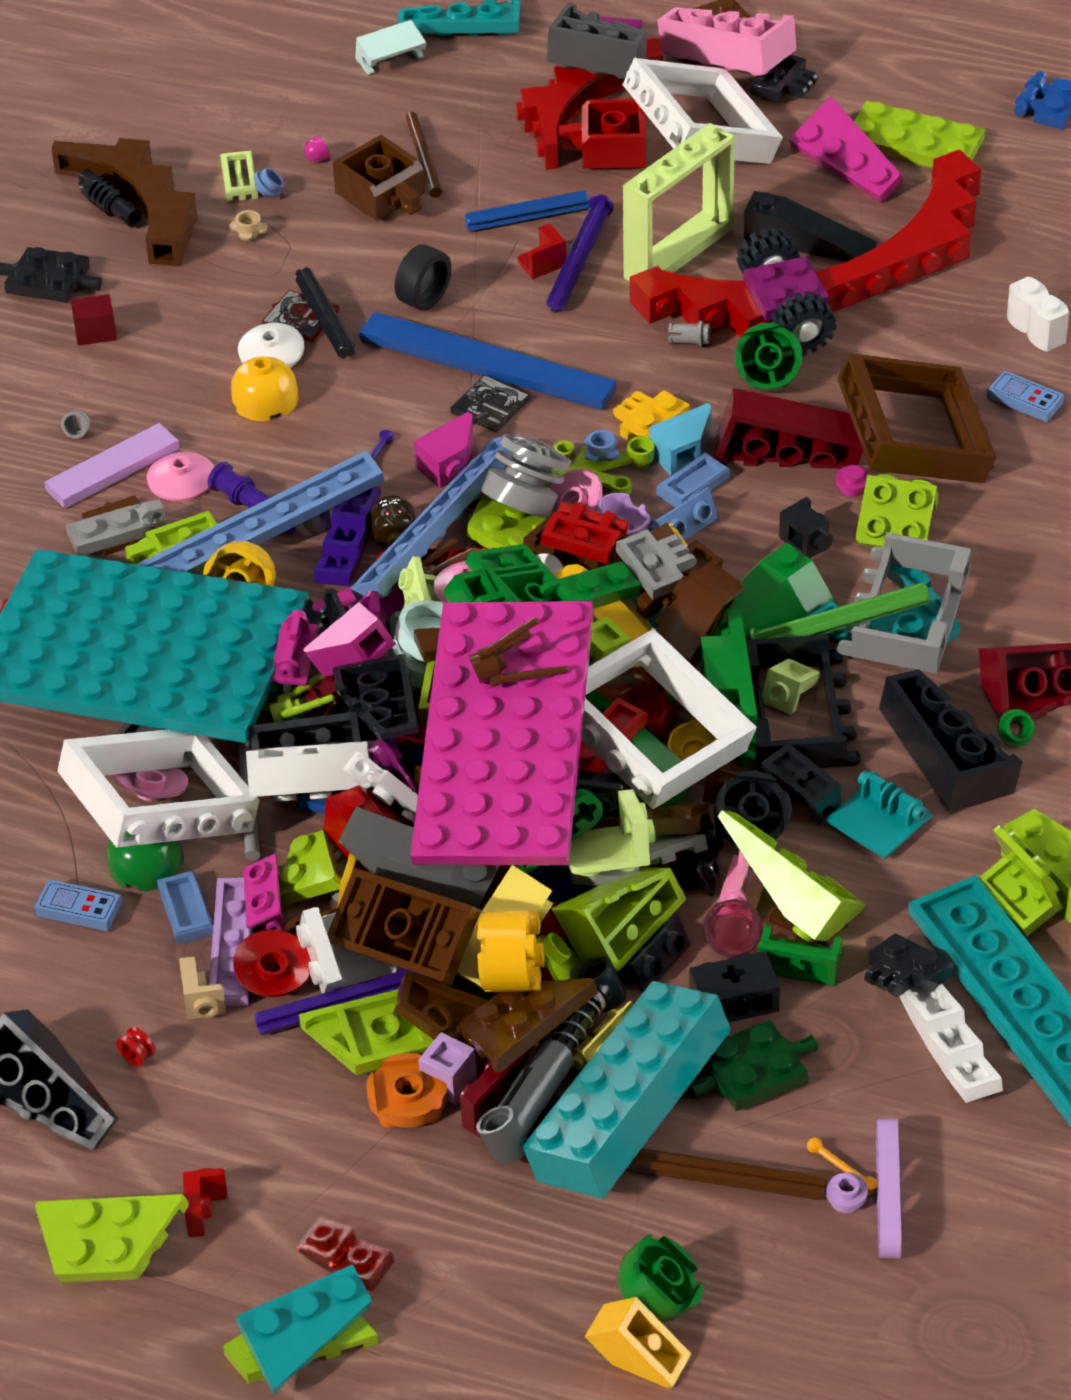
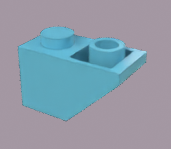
[649,403,712,476]

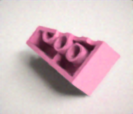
[657,8,797,76]

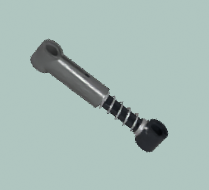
[476,957,627,1165]

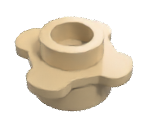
[230,210,268,241]

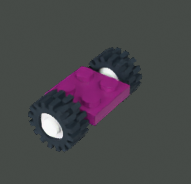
[736,228,837,355]

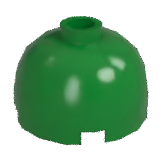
[734,323,802,392]
[106,831,184,891]
[617,1234,704,1322]

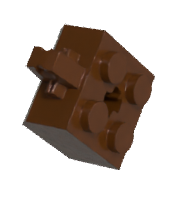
[333,135,425,221]
[655,561,744,661]

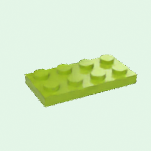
[854,100,985,168]

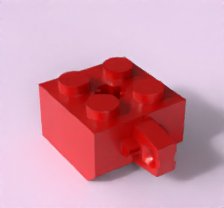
[558,99,646,170]

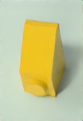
[585,1297,691,1388]

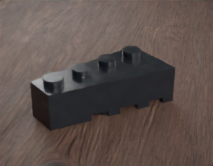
[879,669,1023,810]

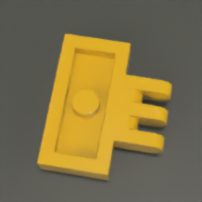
[613,390,690,440]

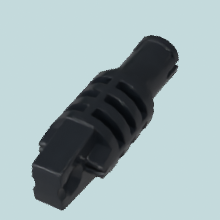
[78,169,142,228]

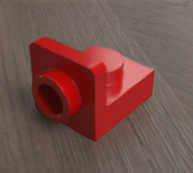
[183,1168,228,1237]

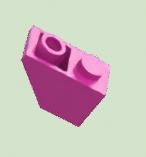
[302,602,396,677]

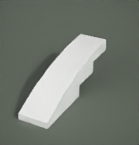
[899,984,1003,1103]

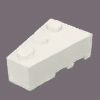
[246,741,375,801]

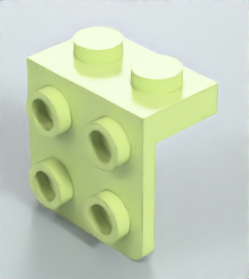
[569,789,655,877]

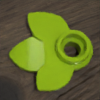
[536,933,582,980]

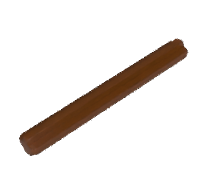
[626,1148,827,1200]

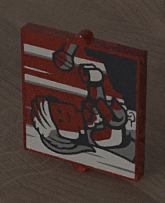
[262,289,339,342]

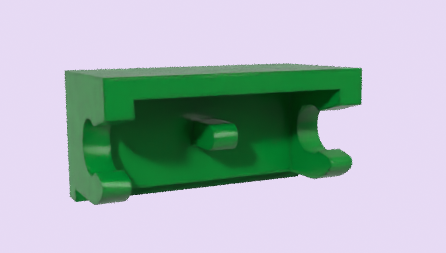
[758,924,843,986]

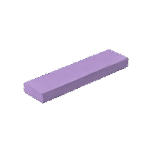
[44,423,179,509]
[209,878,254,1007]

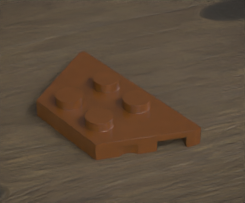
[460,978,598,1073]

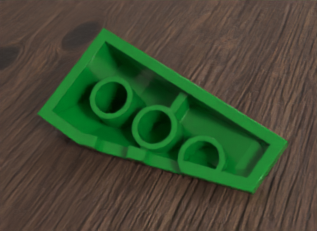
[699,543,837,655]

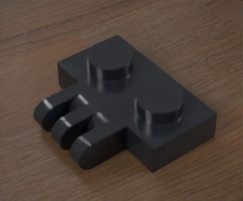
[750,54,818,102]
[864,933,955,997]

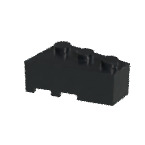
[249,712,373,750]

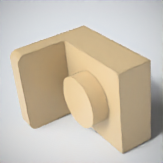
[179,956,226,1020]

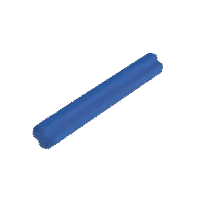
[465,190,589,232]

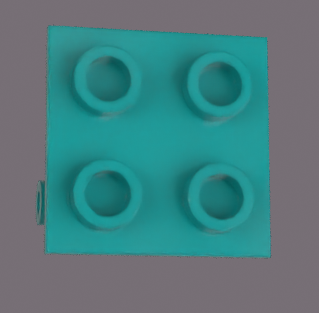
[825,770,933,859]

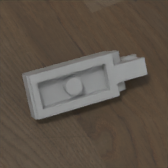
[65,499,166,556]

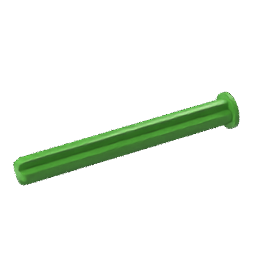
[750,583,930,639]

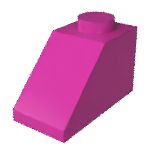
[414,412,474,488]

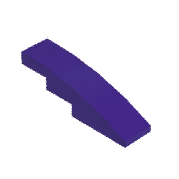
[314,487,381,587]

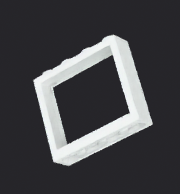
[623,58,783,164]
[581,629,757,809]
[57,729,260,848]

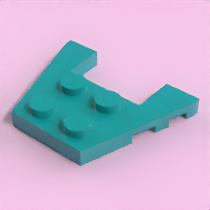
[808,565,960,669]

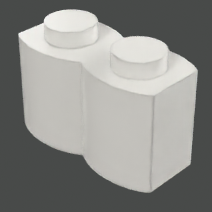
[1007,276,1069,352]

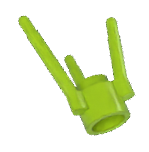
[269,673,335,723]

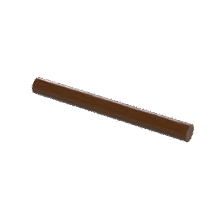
[405,112,442,198]

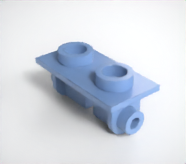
[648,487,718,540]

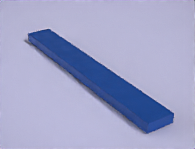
[359,312,616,410]

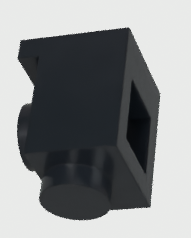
[779,496,834,559]

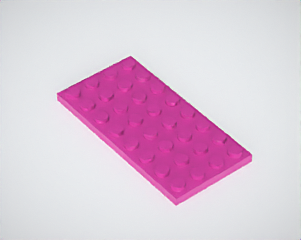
[410,601,594,865]

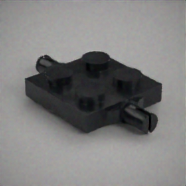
[0,247,102,303]

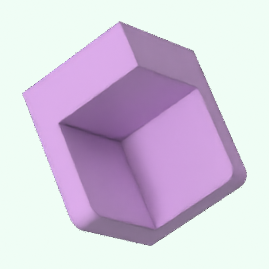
[418,1032,477,1105]

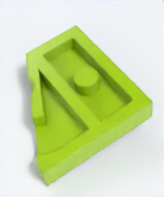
[279,830,341,906]

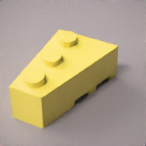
[456,865,553,993]

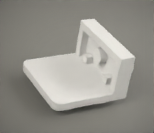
[296,907,397,993]

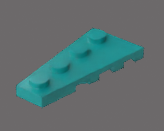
[397,0,520,36]

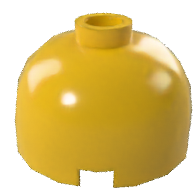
[231,356,299,422]
[203,541,277,587]

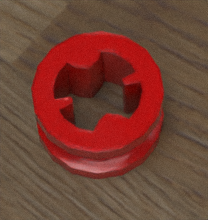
[116,1026,156,1067]

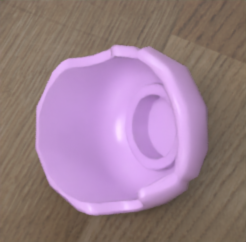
[597,493,651,536]

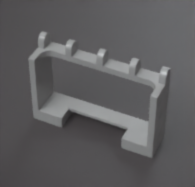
[837,532,971,674]

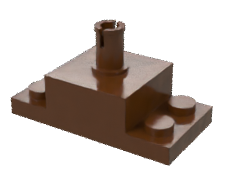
[327,868,481,986]

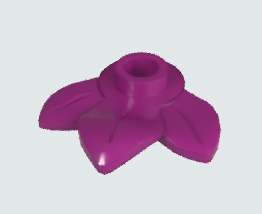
[368,738,419,795]

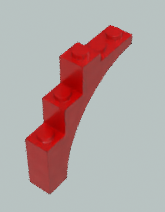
[515,37,663,170]

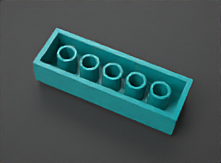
[522,981,731,1199]

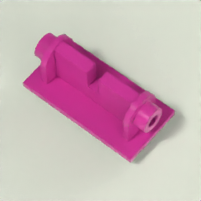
[271,610,318,686]
[243,853,285,931]

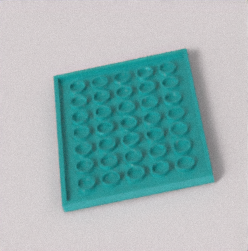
[0,549,310,743]

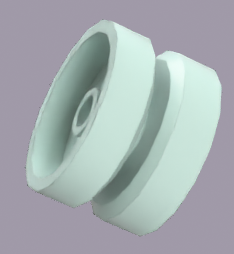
[388,600,443,689]

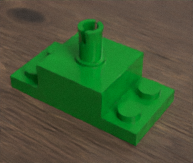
[465,544,597,623]
[666,608,757,767]

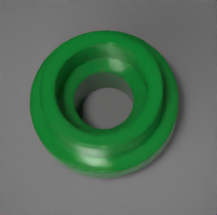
[997,709,1034,747]

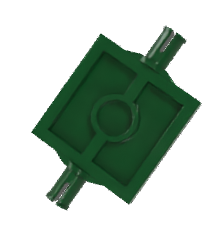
[689,1020,818,1112]

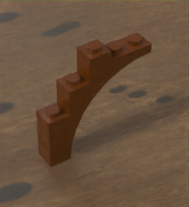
[51,138,197,266]

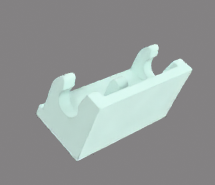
[355,20,426,75]

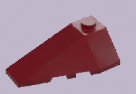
[979,643,1071,719]

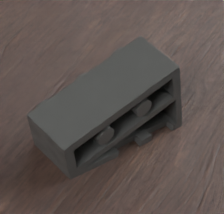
[547,2,647,79]

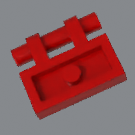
[541,502,629,564]

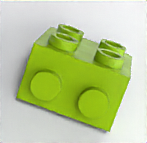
[856,474,939,548]
[979,825,1063,937]

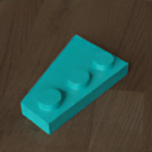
[236,1265,372,1395]

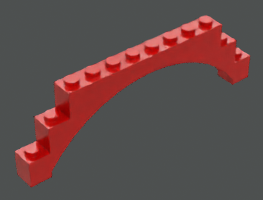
[629,149,981,338]

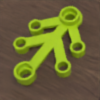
[545,435,654,495]

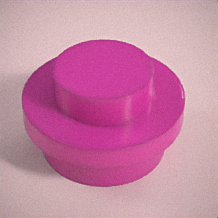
[836,465,870,497]

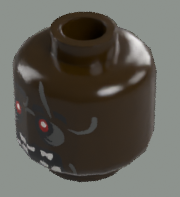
[369,495,416,547]

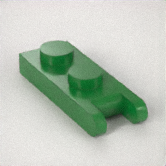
[539,561,642,608]

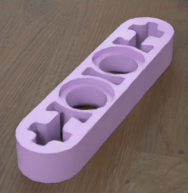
[876,1118,901,1259]

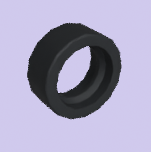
[394,244,452,311]

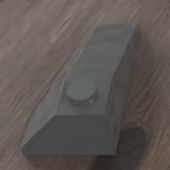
[339,807,500,909]

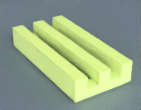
[220,151,258,202]

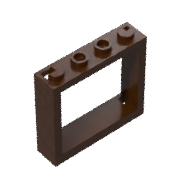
[837,353,997,483]

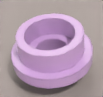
[826,1173,868,1213]

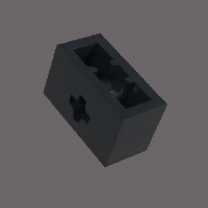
[689,951,780,1023]

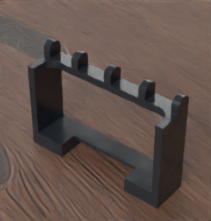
[746,634,861,772]

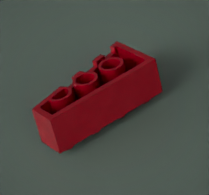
[714,388,863,469]

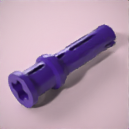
[208,462,300,535]

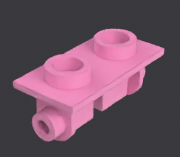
[715,851,764,922]

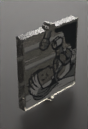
[450,375,530,433]

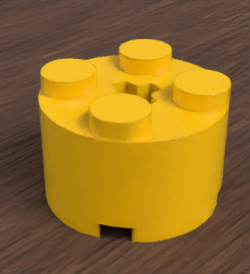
[477,910,544,992]

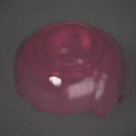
[703,899,763,959]

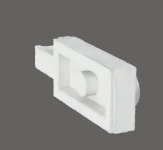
[343,752,418,827]

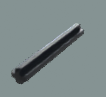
[295,267,355,359]

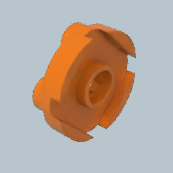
[366,1053,448,1128]

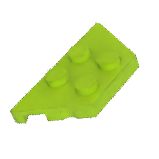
[467,493,546,555]
[299,982,448,1075]
[35,1194,189,1283]

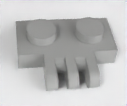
[616,529,697,600]

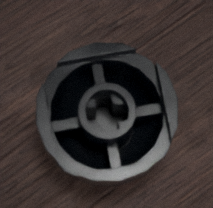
[713,770,792,847]

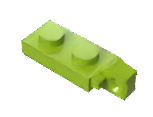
[125,511,218,565]

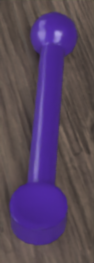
[370,430,393,460]

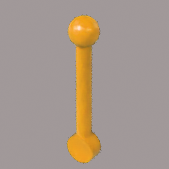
[807,1138,878,1195]

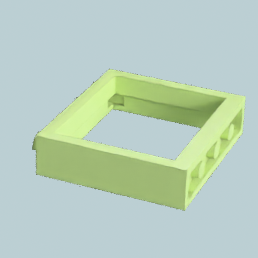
[623,123,735,281]

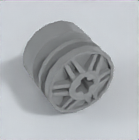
[481,434,572,518]

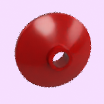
[233,930,311,997]

